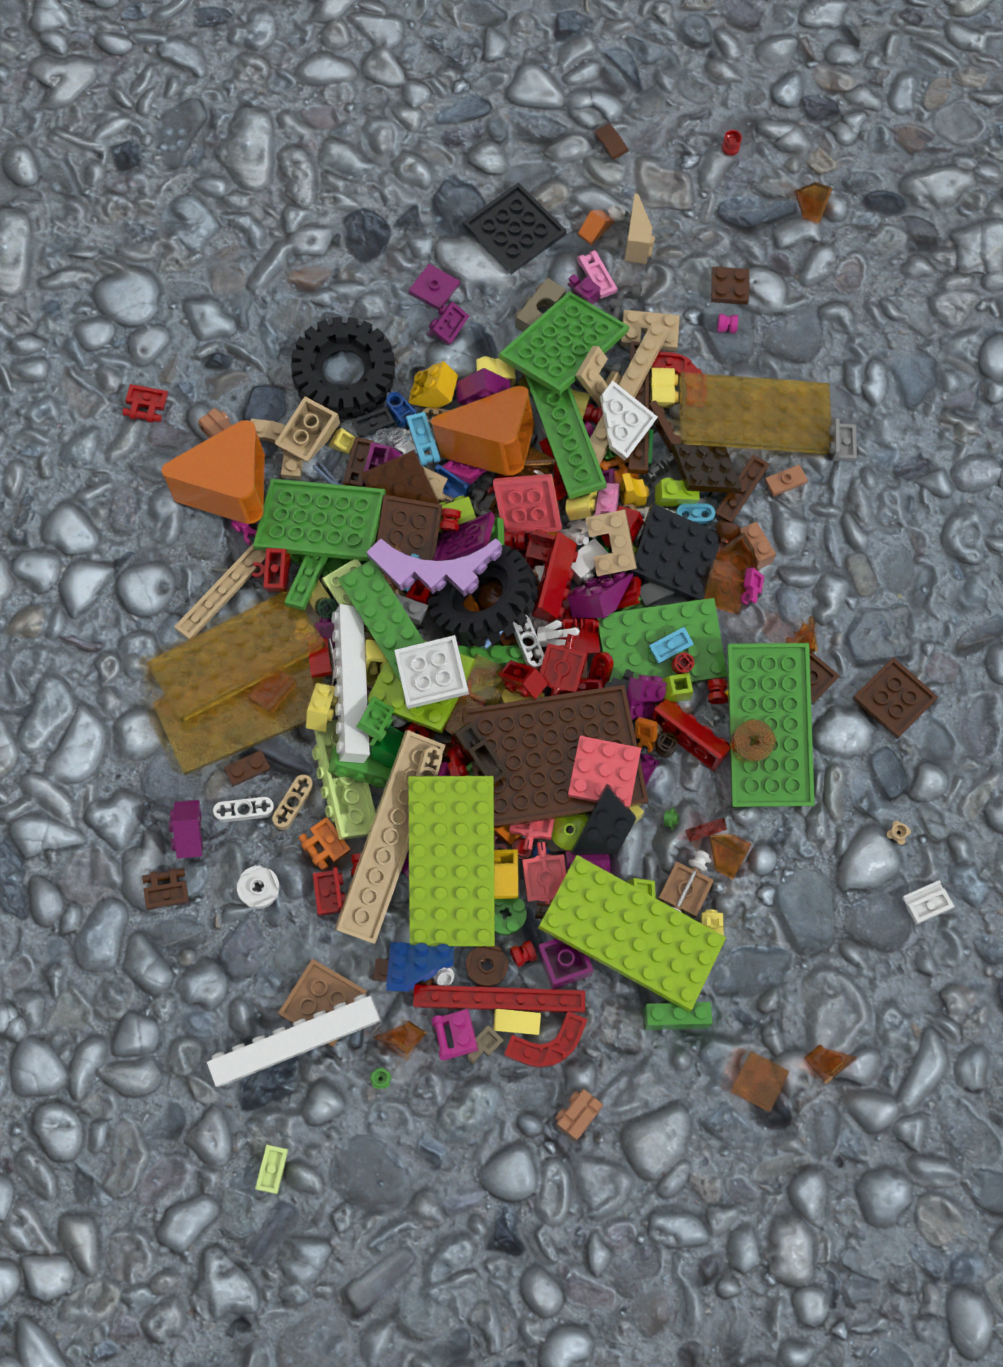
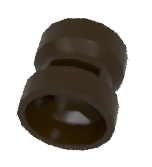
[655,732,678,758]

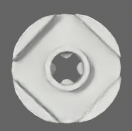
[237,866,280,909]

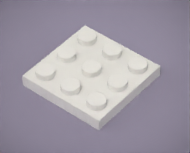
[394,635,469,709]

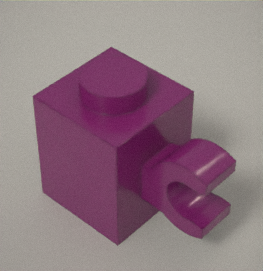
[567,274,601,305]

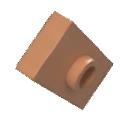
[764,465,808,497]

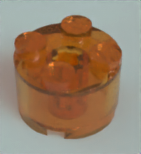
[730,719,776,763]

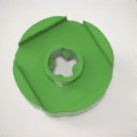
[495,897,527,936]

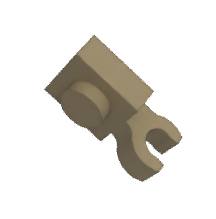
[467,1025,504,1064]

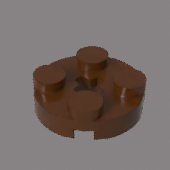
[466,945,508,987]

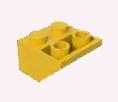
[408,361,458,409]
[494,849,519,899]

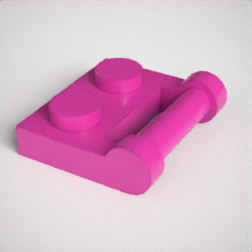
[431,1009,478,1060]

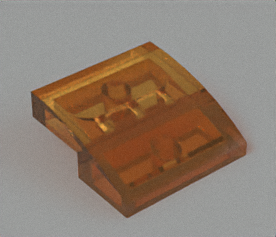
[731,1050,789,1112]

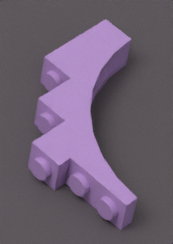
[366,538,502,597]

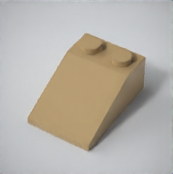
[625,193,655,264]
[274,397,340,463]

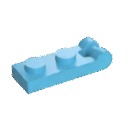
[406,412,440,466]

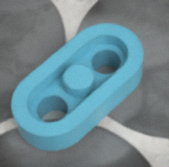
[676,504,715,524]

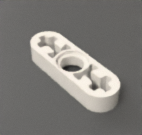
[512,615,544,670]
[213,797,274,823]

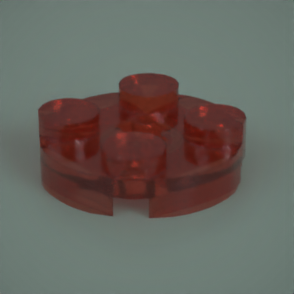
[685,818,727,842]

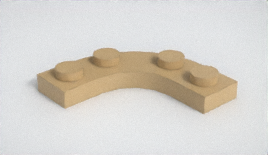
[251,419,303,480]

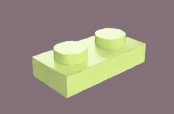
[255,1145,289,1195]

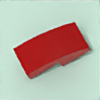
[307,638,332,678]

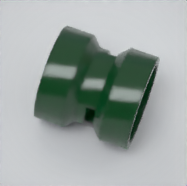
[315,597,337,618]

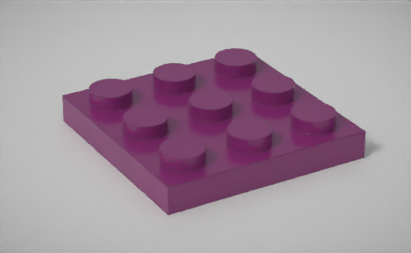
[433,512,495,561]

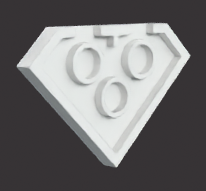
[600,381,658,461]

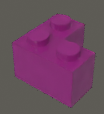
[456,368,511,405]
[169,800,203,859]

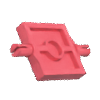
[510,819,555,850]
[522,842,566,904]

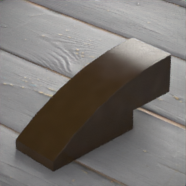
[452,722,508,783]

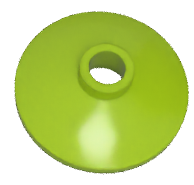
[552,814,588,851]

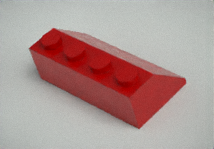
[531,532,578,623]
[651,699,731,772]

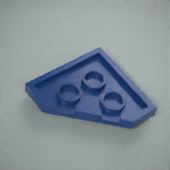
[386,942,454,992]

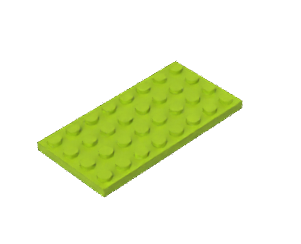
[408,776,495,946]
[538,855,726,1012]

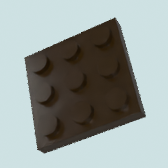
[671,444,742,493]

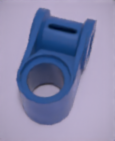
[386,392,418,430]

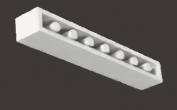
[332,604,370,763]
[207,994,381,1087]

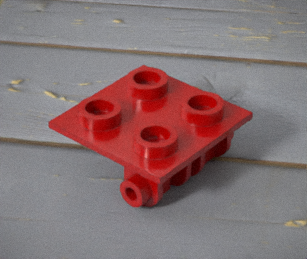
[558,618,600,654]

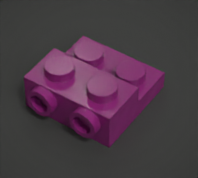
[627,674,667,720]

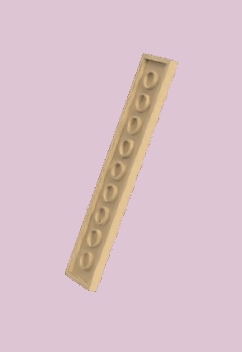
[334,730,445,944]

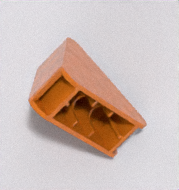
[431,386,535,475]
[161,420,265,524]

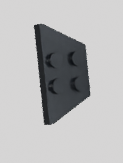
[571,784,636,855]

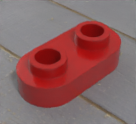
[589,652,614,688]

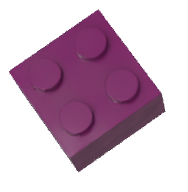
[537,939,594,989]

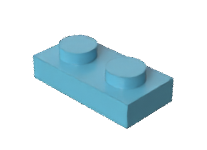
[648,627,694,664]

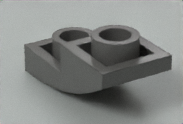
[640,582,677,607]

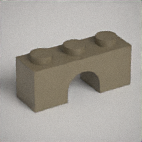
[515,278,566,332]

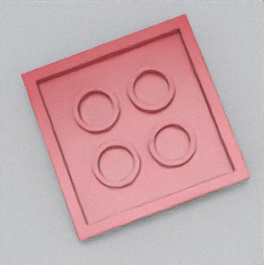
[493,474,562,535]
[568,736,641,809]

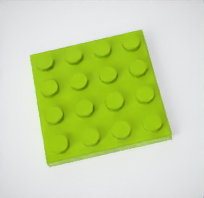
[367,640,475,733]

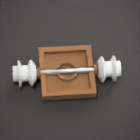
[658,850,714,918]

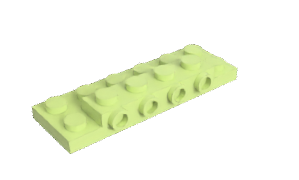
[312,719,376,840]

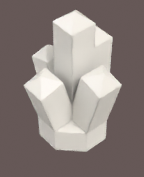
[537,620,580,647]

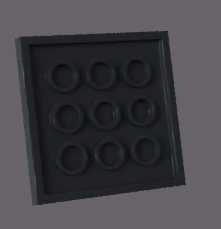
[463,182,567,275]
[629,503,720,601]

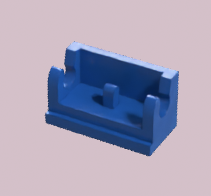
[434,464,469,502]

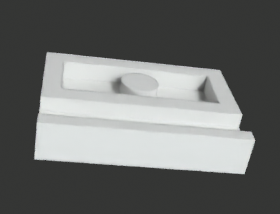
[902,880,954,925]

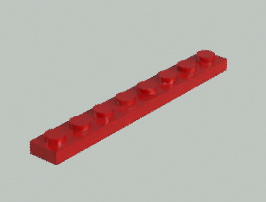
[413,985,585,1013]

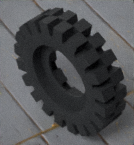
[291,317,395,419]
[428,545,538,647]

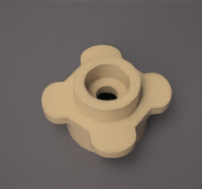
[886,821,911,845]

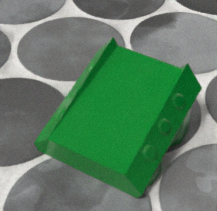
[369,726,404,769]

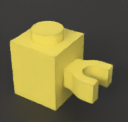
[699,910,724,936]

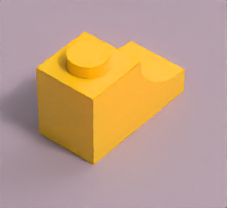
[619,473,650,506]

